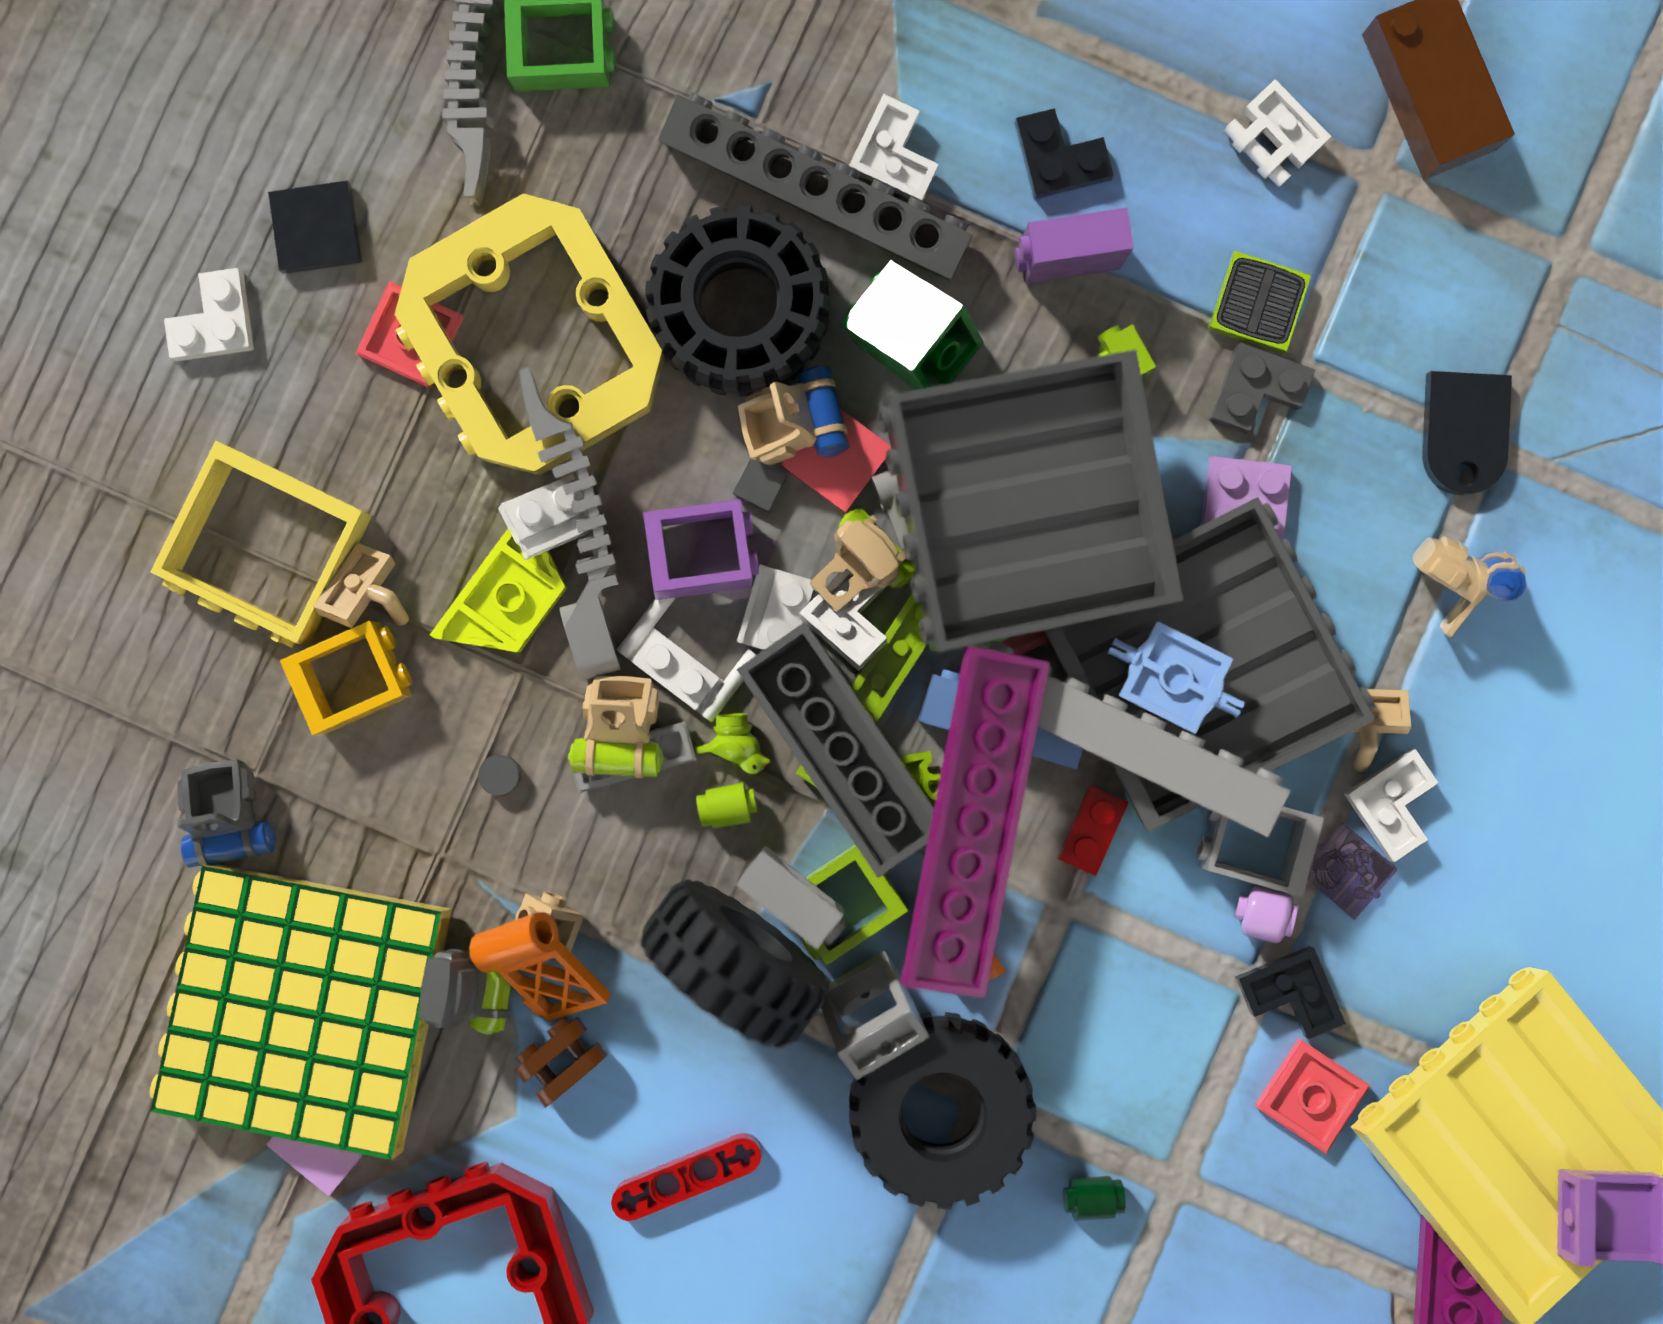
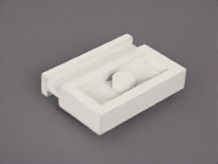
[498,474,593,561]
[736,564,813,650]

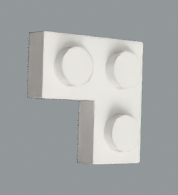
[849,94,939,201]
[164,268,254,362]
[799,570,887,671]
[1344,749,1438,862]

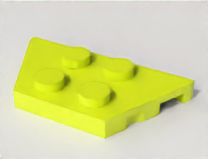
[430,529,567,653]

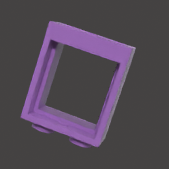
[643,499,759,600]

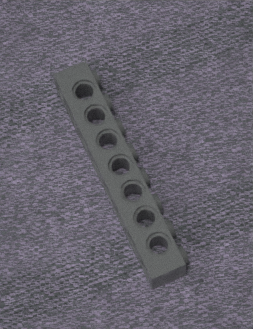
[658,93,973,282]

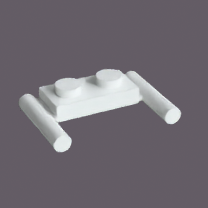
[616,598,756,722]

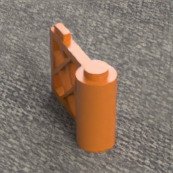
[469,912,611,1021]

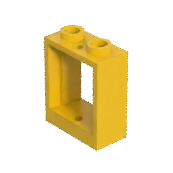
[280,621,413,735]

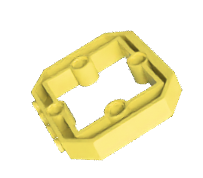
[395,193,665,476]

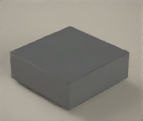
[733,459,787,513]

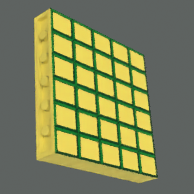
[150,864,452,1160]

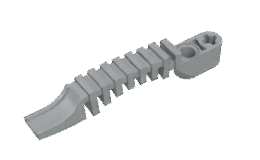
[442,0,500,207]
[519,367,621,681]

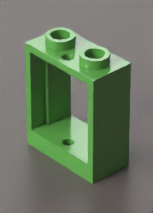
[504,0,616,91]

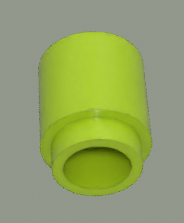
[696,782,758,829]

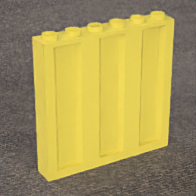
[1351,967,1663,1324]

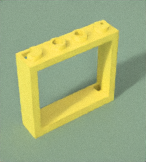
[150,440,372,648]

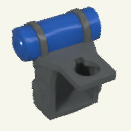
[177,759,276,868]

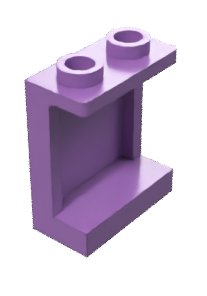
[1557,1169,1663,1266]

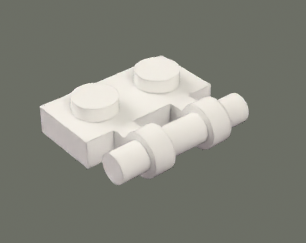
[1223,79,1331,187]

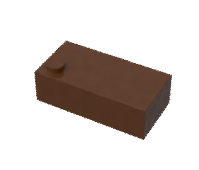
[1362,0,1515,180]

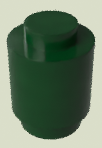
[1063,1176,1126,1221]

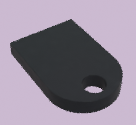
[1422,371,1512,495]

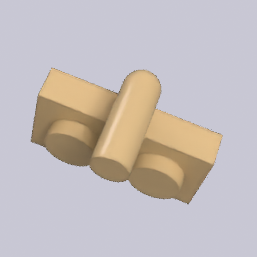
[313,543,409,628]
[1351,689,1411,772]

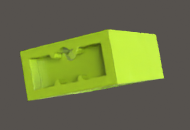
[802,845,908,966]

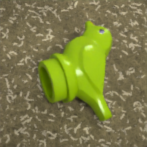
[695,713,770,775]

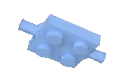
[1107,621,1245,734]

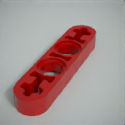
[611,1133,762,1221]

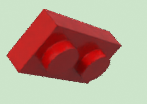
[1057,785,1129,876]

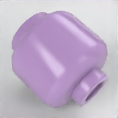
[1234,885,1298,943]

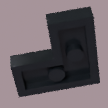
[1015,108,1114,200]
[1235,946,1346,1039]

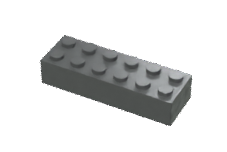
[736,622,934,878]

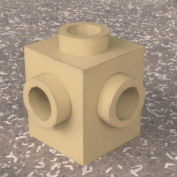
[515,891,584,952]

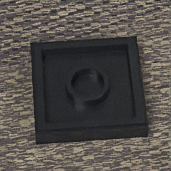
[268,180,362,274]

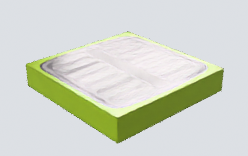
[1207,251,1311,354]

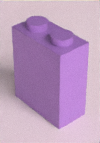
[1015,208,1134,284]

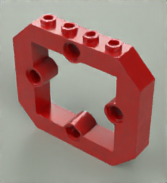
[311,1162,594,1324]

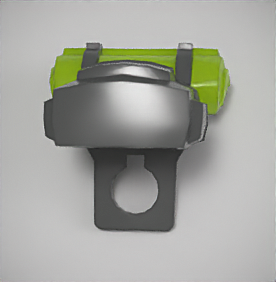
[418,949,511,1034]

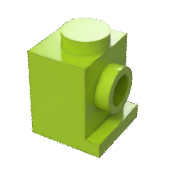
[1097,324,1156,378]

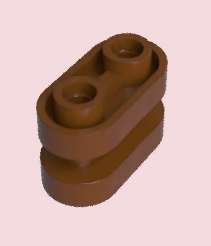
[514,1016,608,1108]

